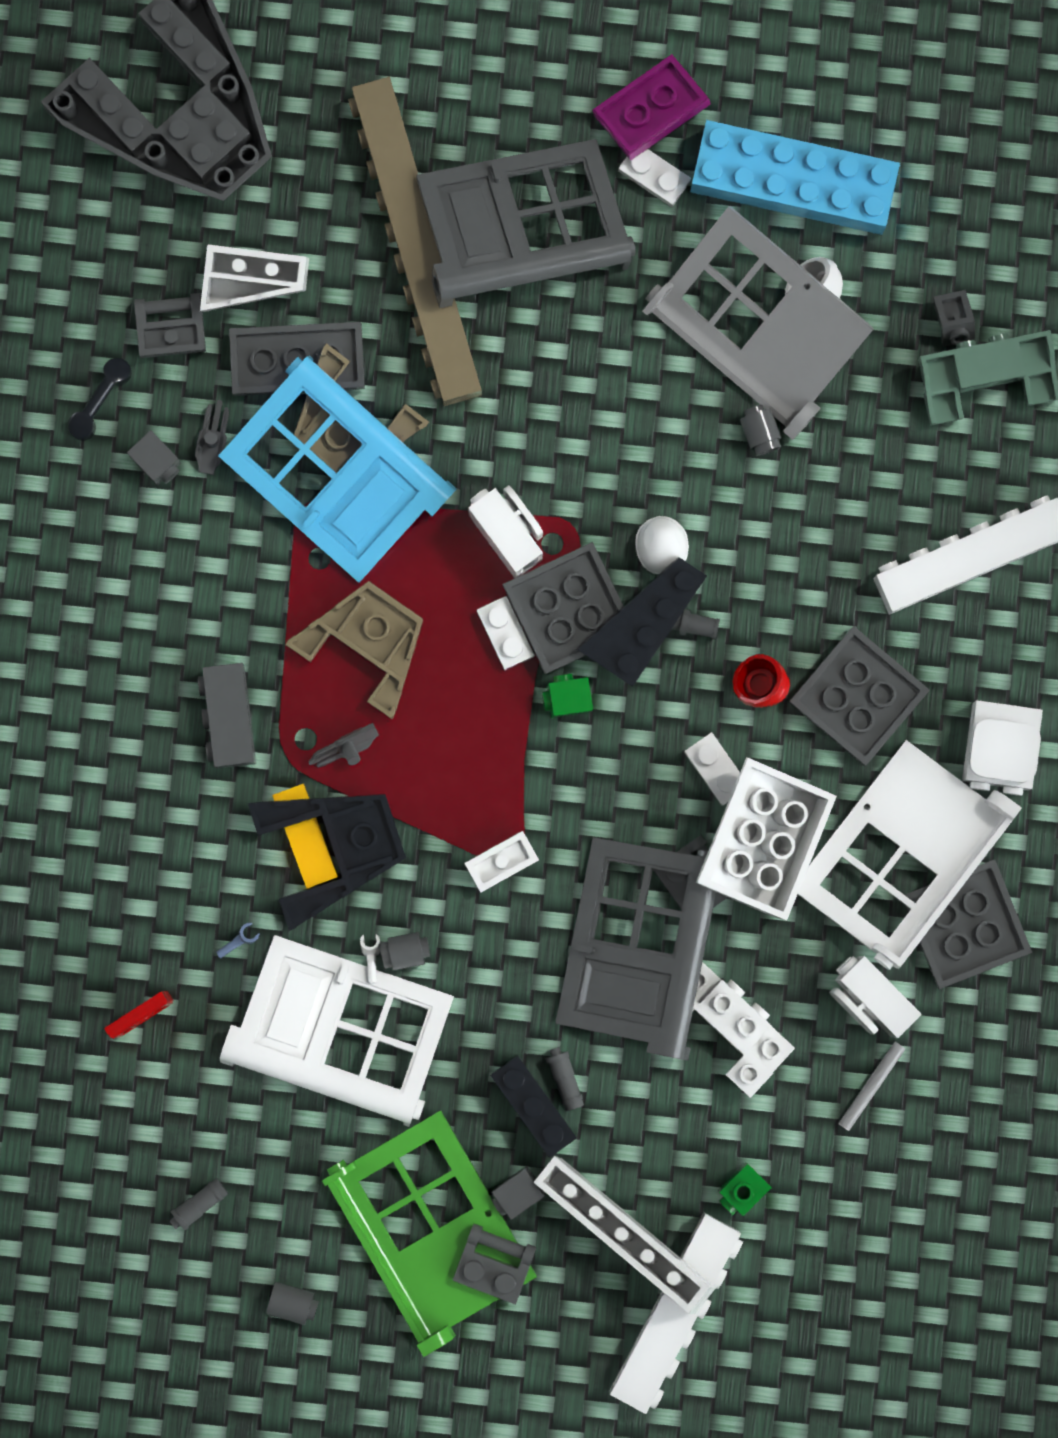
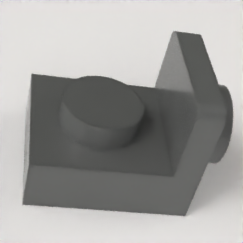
[933,290,975,347]

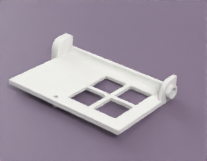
[798,740,1022,970]
[220,935,454,1127]

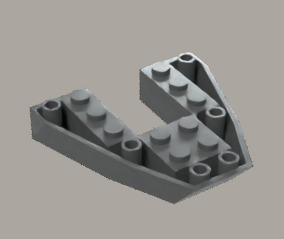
[41,0,272,201]

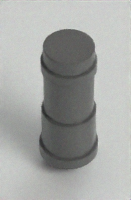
[545,1047,584,1111]
[170,1178,229,1230]

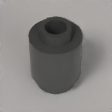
[740,405,781,456]
[380,932,430,970]

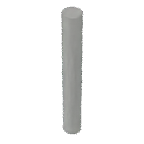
[838,1042,905,1131]

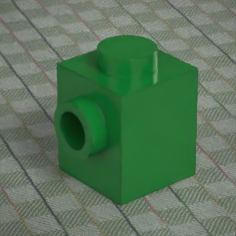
[542,674,593,718]
[718,1162,772,1216]

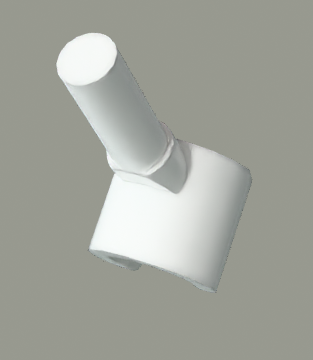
[360,934,381,983]

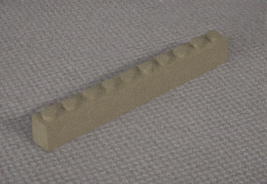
[348,76,482,406]

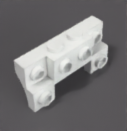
[693,962,795,1098]

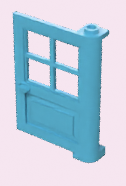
[218,355,457,582]

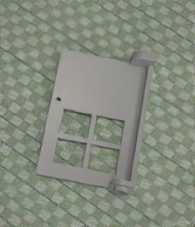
[642,206,874,440]

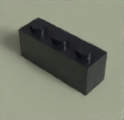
[490,1055,577,1158]

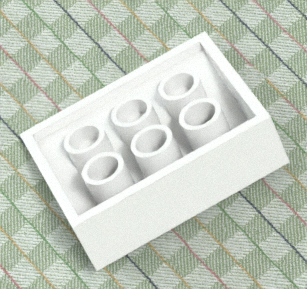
[696,758,837,920]

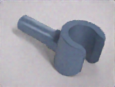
[216,923,260,958]

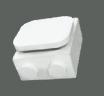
[468,485,543,578]
[962,700,1043,796]
[829,956,922,1038]

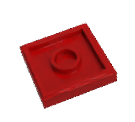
[104,991,174,1039]

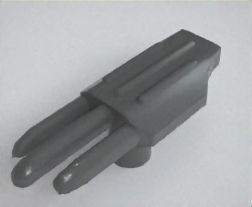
[195,400,229,475]
[308,723,379,768]

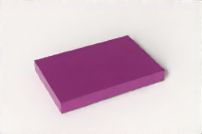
[592,54,711,161]

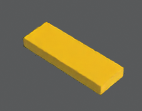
[272,783,338,889]

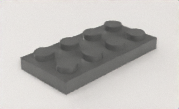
[229,322,365,396]

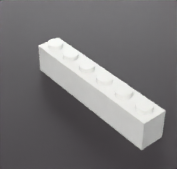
[873,495,1058,615]
[534,1156,716,1314]
[609,1212,743,1414]

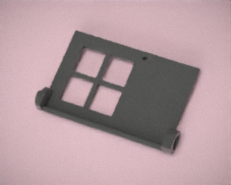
[416,139,636,308]
[555,837,716,1061]

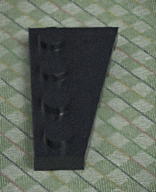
[577,557,707,687]

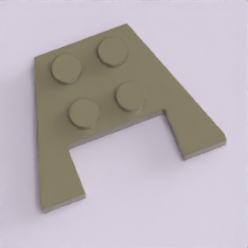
[294,343,429,473]
[285,581,423,719]

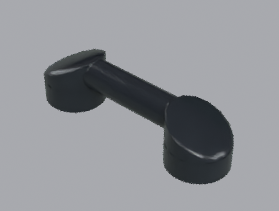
[68,358,132,441]

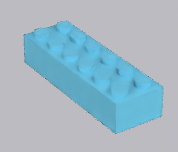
[690,120,900,235]

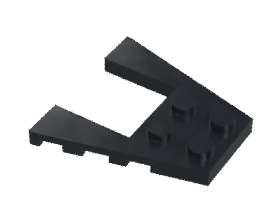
[248,794,406,931]

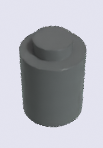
[266,1282,319,1325]

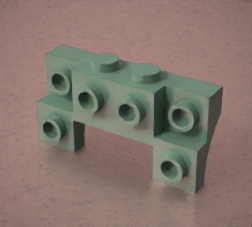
[918,330,1058,426]

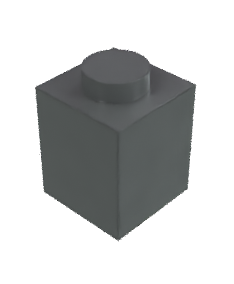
[127,430,181,486]
[492,1166,546,1220]

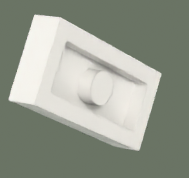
[618,149,691,207]
[477,596,535,670]
[684,732,740,806]
[464,831,539,893]

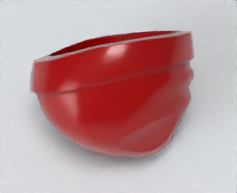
[732,654,790,707]

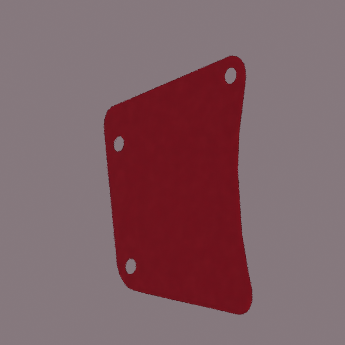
[279,502,580,856]

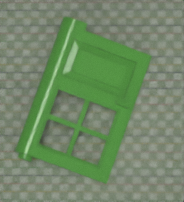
[322,1110,537,1357]

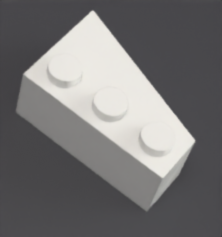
[200,245,309,312]

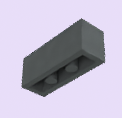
[198,663,256,769]

